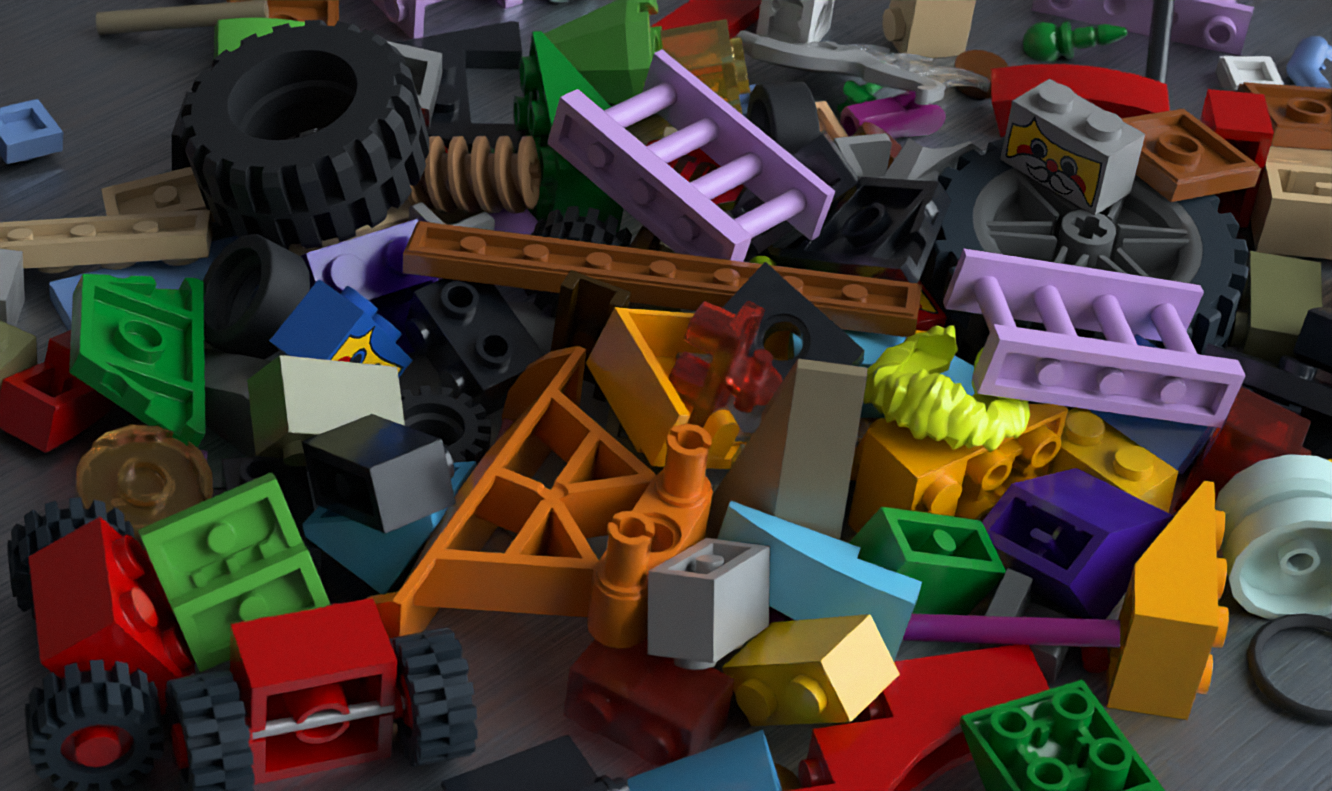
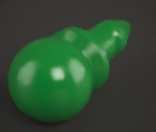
[1022,21,1128,62]

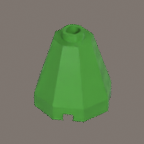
[544,0,664,114]

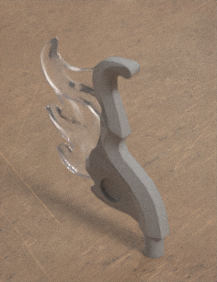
[734,31,990,105]

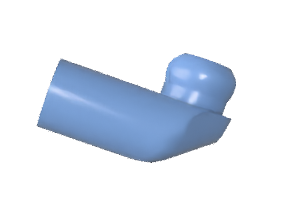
[1286,36,1332,88]

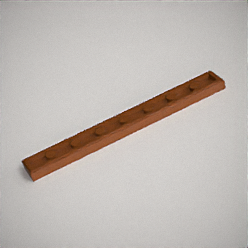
[403,221,922,337]

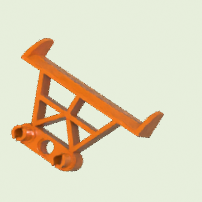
[366,346,713,649]

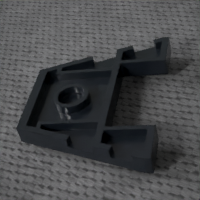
[394,21,525,153]

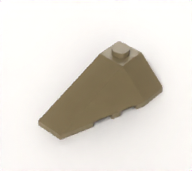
[706,359,867,540]

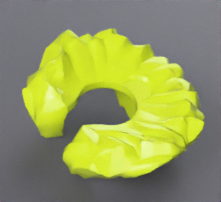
[863,325,1030,452]

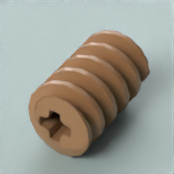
[408,136,541,214]

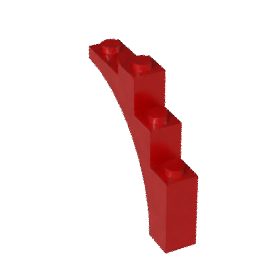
[788,645,1050,791]

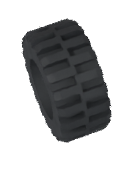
[179,20,430,250]

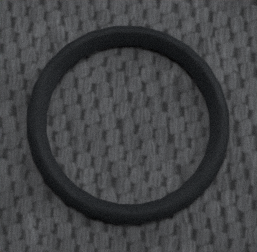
[1247,613,1332,724]

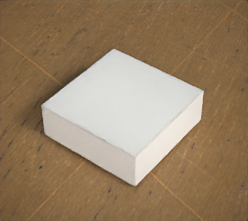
[1215,56,1284,92]

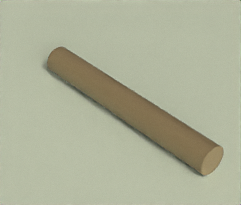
[96,0,269,35]

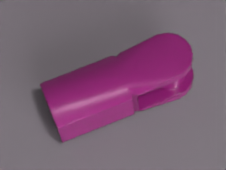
[840,91,946,139]

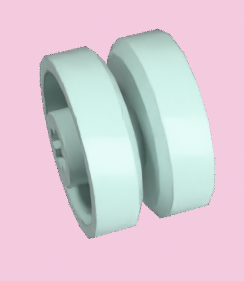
[1215,454,1332,620]

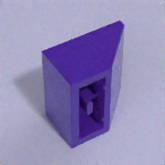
[301,219,438,354]
[982,468,1174,619]

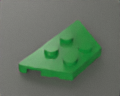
[69,274,205,453]

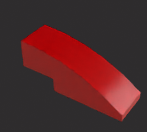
[991,64,1170,137]
[0,330,117,453]

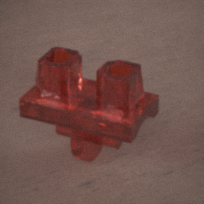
[668,300,783,428]

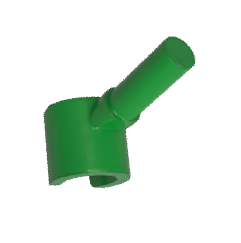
[836,80,883,113]

